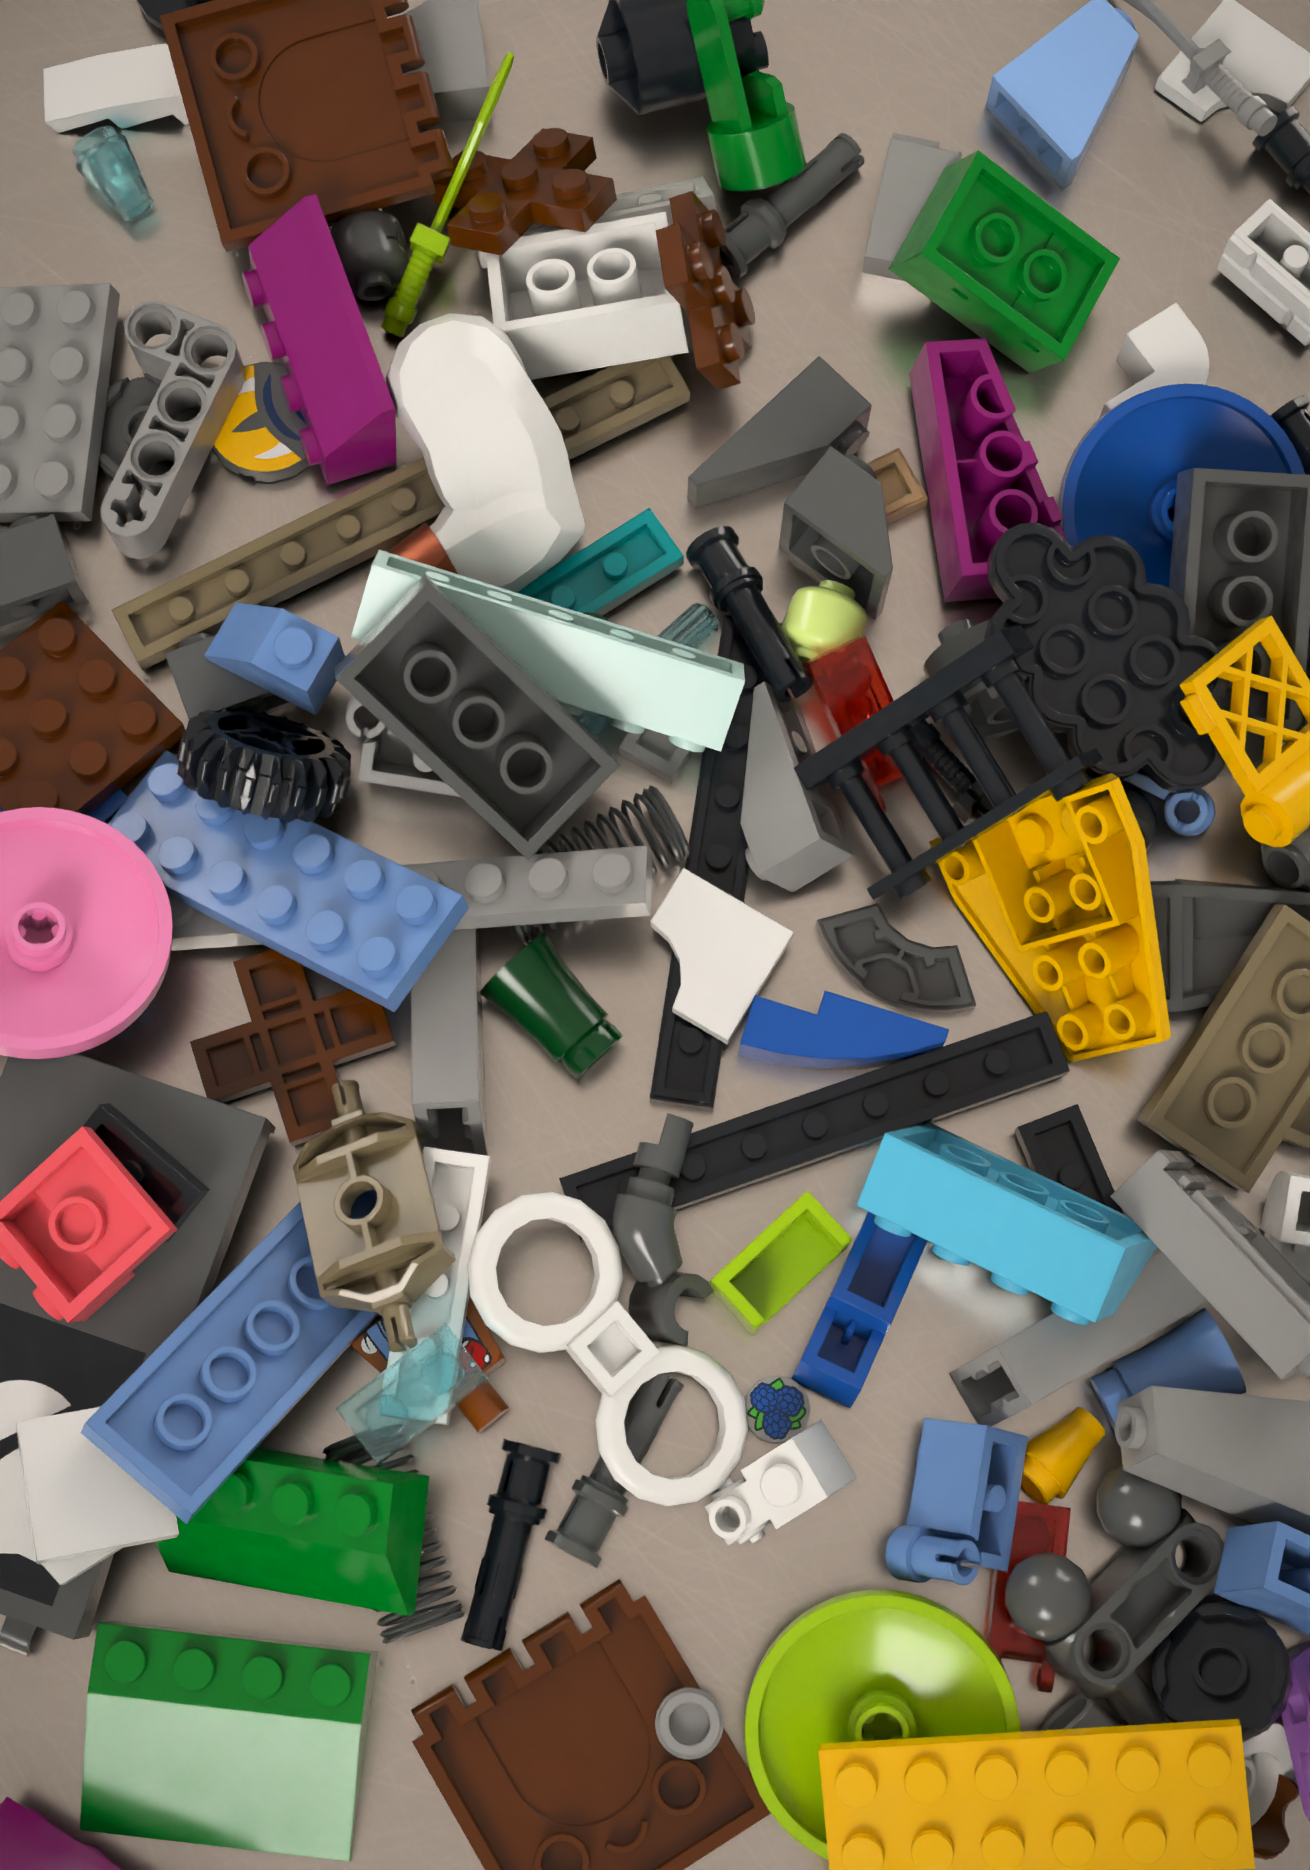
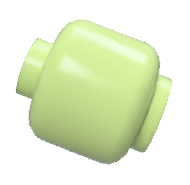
[781,580,868,678]

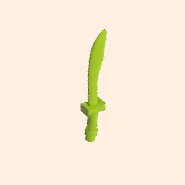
[381,52,514,337]

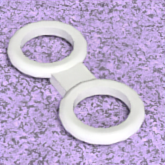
[467,1192,748,1506]

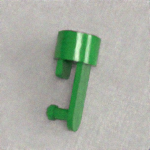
[686,0,806,191]

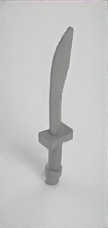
[1124,0,1278,136]

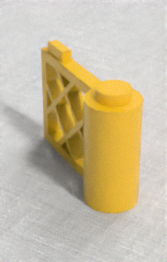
[1179,615,1310,848]

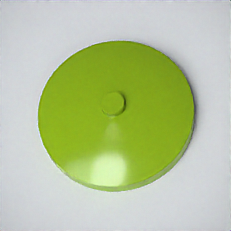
[745,1590,1021,1860]

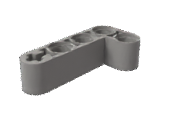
[100,301,245,559]

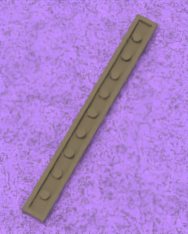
[111,356,690,670]

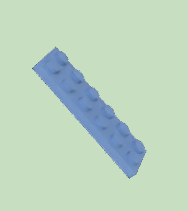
[108,750,469,1012]
[81,1190,378,1524]

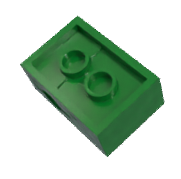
[888,150,1120,373]

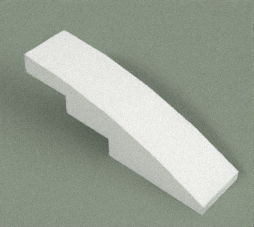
[43,44,189,133]

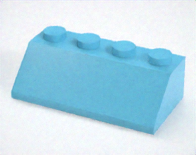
[857,1123,1157,1325]

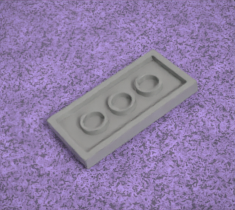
[0,283,120,523]

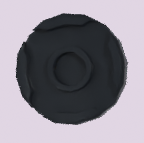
[1151,1602,1293,1742]

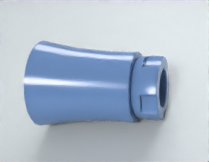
[1090,1308,1246,1430]

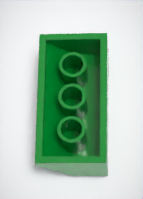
[155,1448,429,1616]

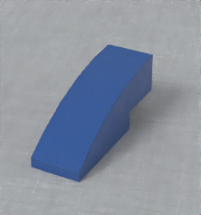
[737,991,949,1070]
[791,1211,928,1408]

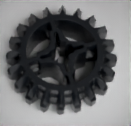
[177,708,351,823]

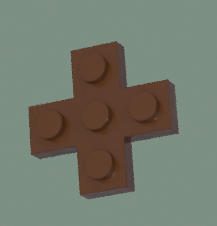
[433,128,617,256]
[656,191,755,390]
[190,949,396,1146]

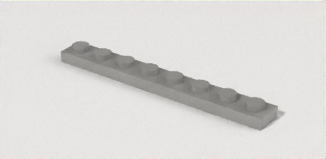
[168,845,653,951]

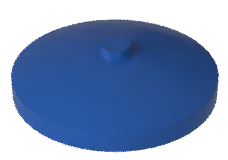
[1058,384,1305,588]

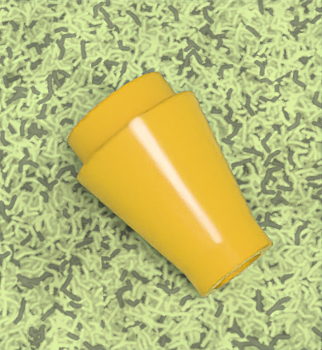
[1020,1407,1106,1505]

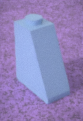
[985,0,1140,189]

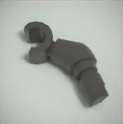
[612,1113,714,1346]

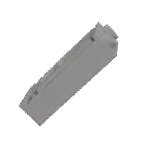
[1110,1150,1310,1380]

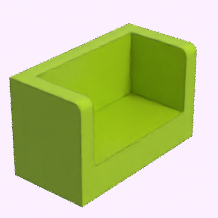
[710,1190,853,1336]

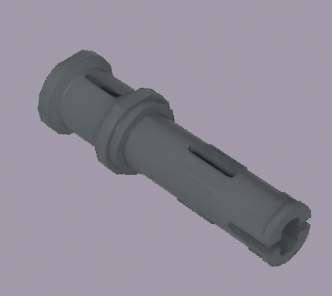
[719,133,864,280]
[545,1373,684,1568]

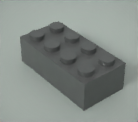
[1169,468,1310,732]
[334,574,619,860]

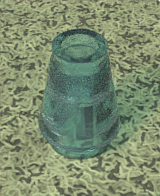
[72,126,154,221]

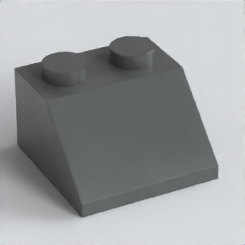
[779,446,893,620]

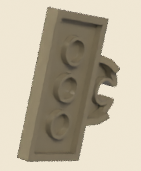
[1137,904,1310,1193]

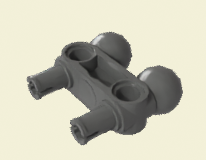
[1005,1465,1244,1725]

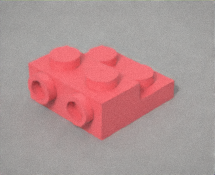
[0,1126,178,1323]

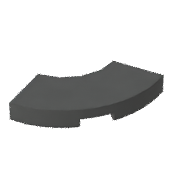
[816,903,976,1014]

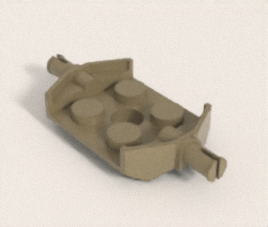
[293,1080,456,1352]

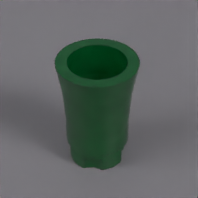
[480,933,623,1079]

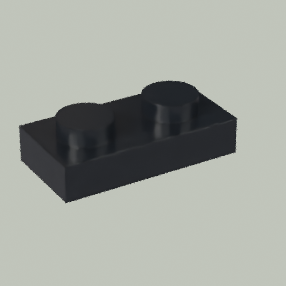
[83,1103,210,1243]
[1015,1104,1124,1214]

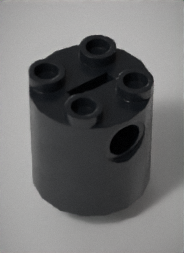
[596,0,769,115]

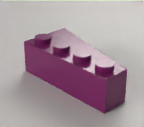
[909,338,1067,602]

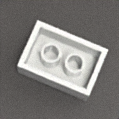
[486,211,689,380]

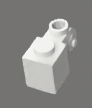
[704,1420,857,1546]

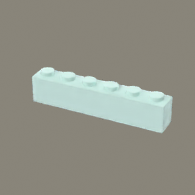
[351,550,745,752]

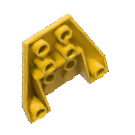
[929,773,1171,1062]

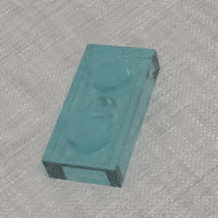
[336,1323,489,1465]

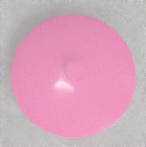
[0,807,173,1059]

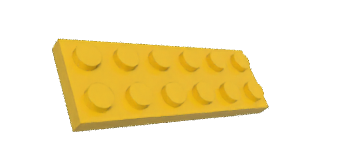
[818,1719,1255,1870]

